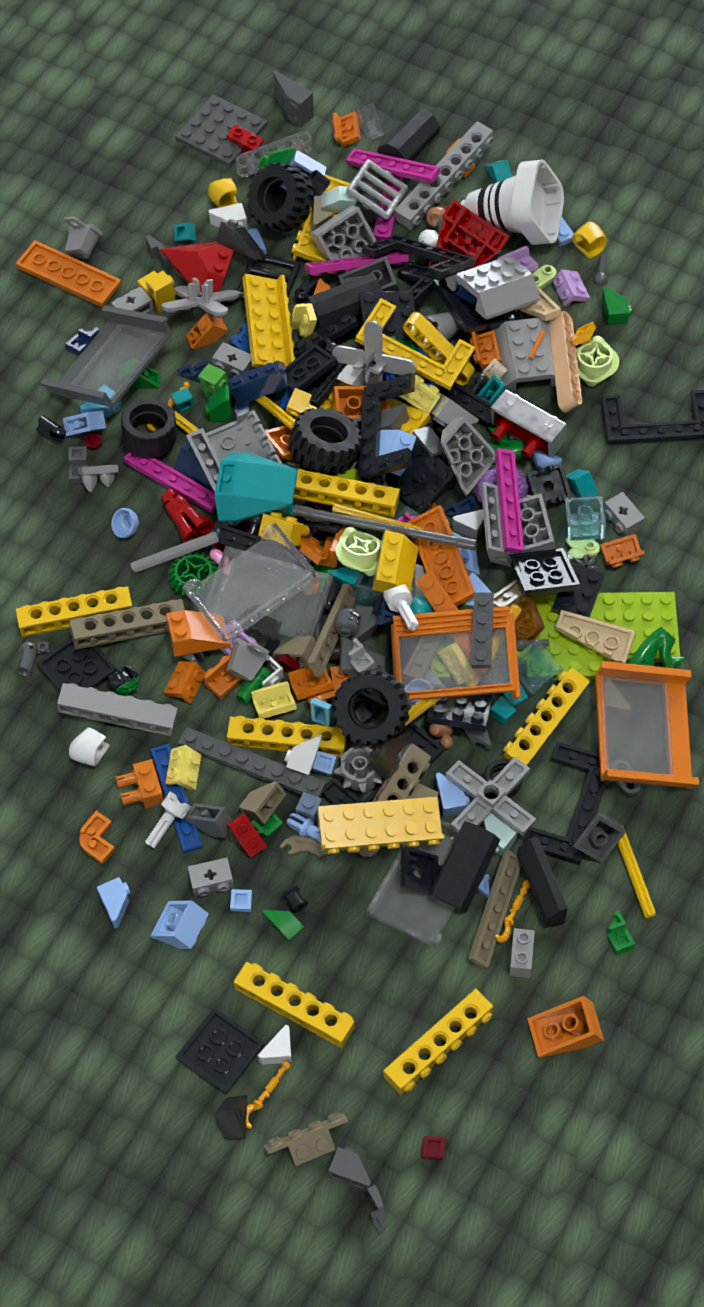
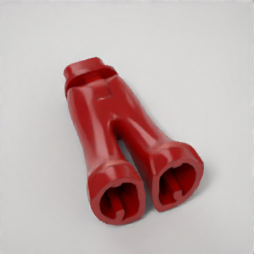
[161,489,214,543]

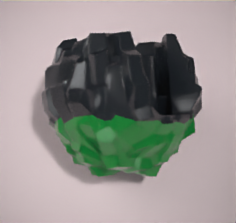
[108,664,139,696]

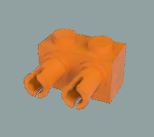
[115,759,164,809]

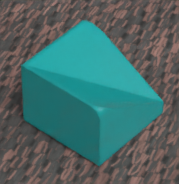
[174,222,196,242]
[171,387,194,414]
[490,696,517,726]

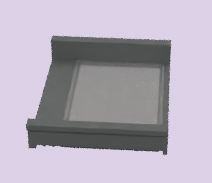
[40,305,172,409]

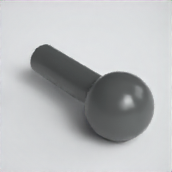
[594,254,607,286]
[516,637,550,652]

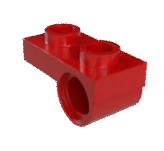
[226,124,264,157]
[227,813,267,858]

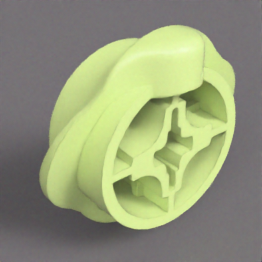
[576,336,619,387]
[336,526,381,576]

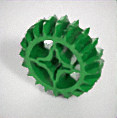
[169,551,219,600]

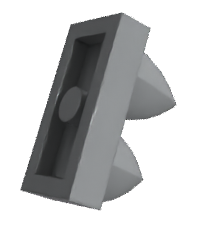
[78,465,118,492]

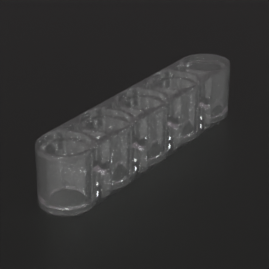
[236,131,312,177]

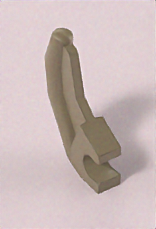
[279,835,329,858]

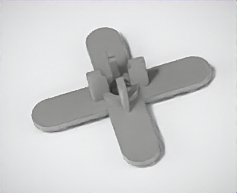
[162,278,239,318]
[332,320,416,386]

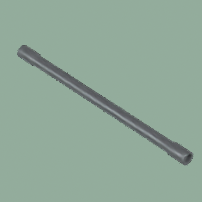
[293,505,477,551]

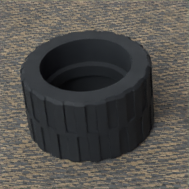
[121,398,176,458]

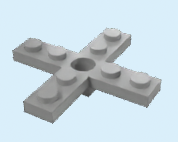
[446,757,536,836]

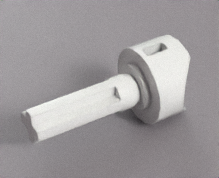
[383,584,419,631]
[145,792,192,848]

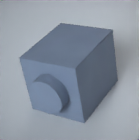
[296,792,322,826]

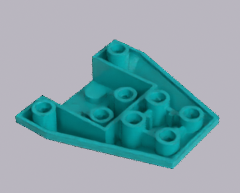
[215,452,298,522]

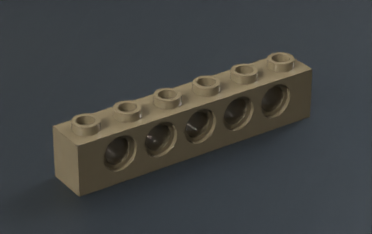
[69,599,185,650]
[357,743,431,858]

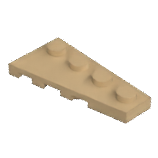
[556,610,635,663]

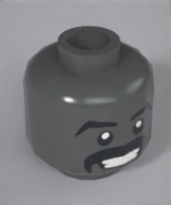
[334,608,361,637]

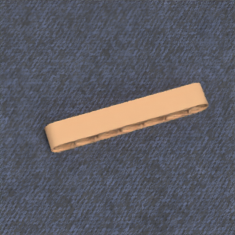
[549,311,582,413]

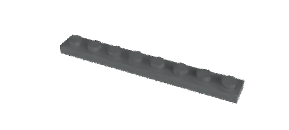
[178,727,327,798]

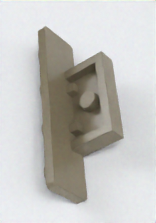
[264,1113,348,1166]

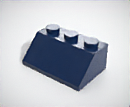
[229,360,288,406]
[173,441,214,492]

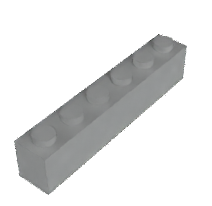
[57,683,177,737]

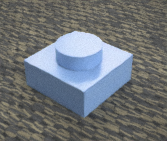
[312,751,337,776]
[230,889,252,912]

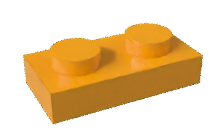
[572,321,596,346]

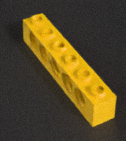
[294,469,400,518]
[16,586,132,637]
[502,667,590,766]
[227,716,347,758]
[234,961,355,1048]
[383,989,493,1095]

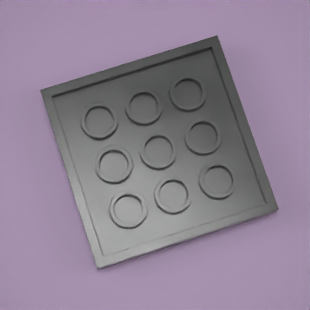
[175,94,267,168]

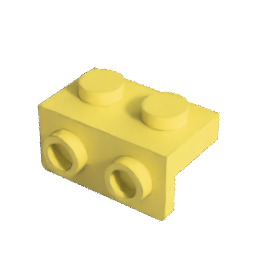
[251,681,297,719]
[166,745,201,791]

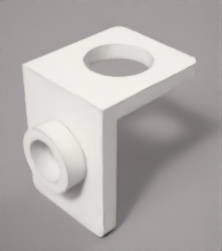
[262,657,284,688]

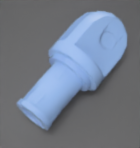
[287,813,321,843]

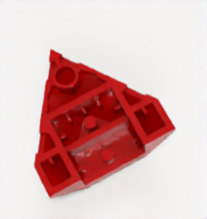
[160,241,234,293]

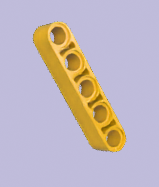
[403,312,475,386]

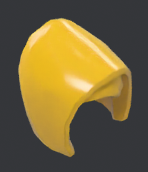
[208,178,239,208]
[572,221,607,259]

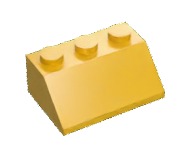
[372,530,418,592]

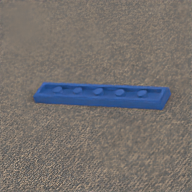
[150,743,203,854]

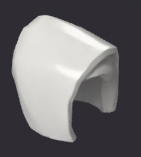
[69,728,110,766]

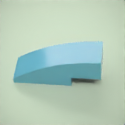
[311,698,337,727]

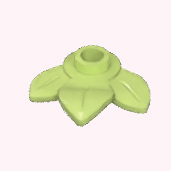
[565,533,600,559]

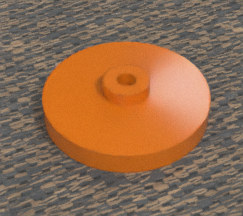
[307,689,337,703]

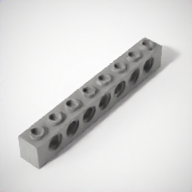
[394,121,494,230]

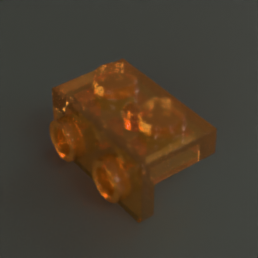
[515,596,545,640]

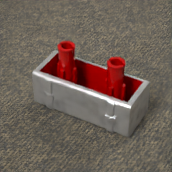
[491,390,567,459]

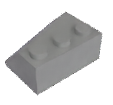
[310,205,377,261]
[440,417,495,496]
[499,493,557,559]

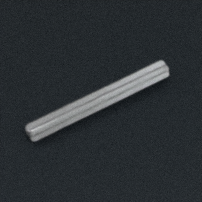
[131,532,219,573]

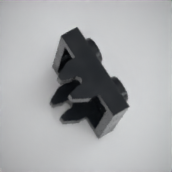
[526,463,572,506]
[400,846,443,895]

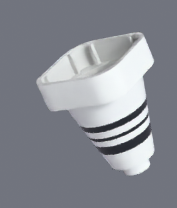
[461,160,564,245]

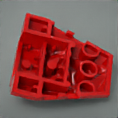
[428,199,510,278]

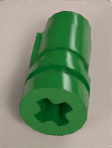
[236,666,271,705]

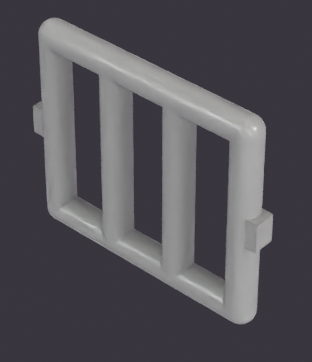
[346,160,408,220]

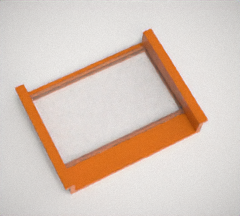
[391,606,521,701]
[595,661,699,789]

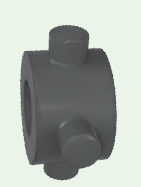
[36,641,51,655]

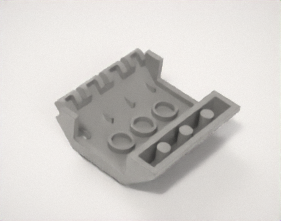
[445,256,540,320]
[494,318,556,392]
[186,409,282,493]
[481,482,531,567]

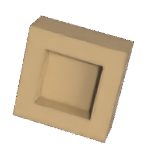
[483,358,508,379]

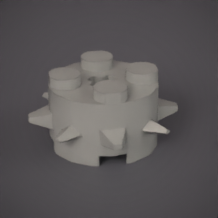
[334,744,388,793]

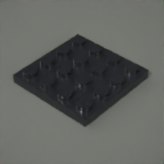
[433,279,525,333]

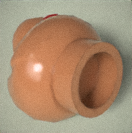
[426,206,448,228]
[429,723,454,749]

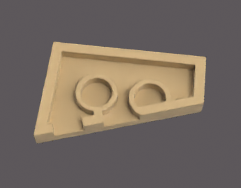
[518,287,562,321]

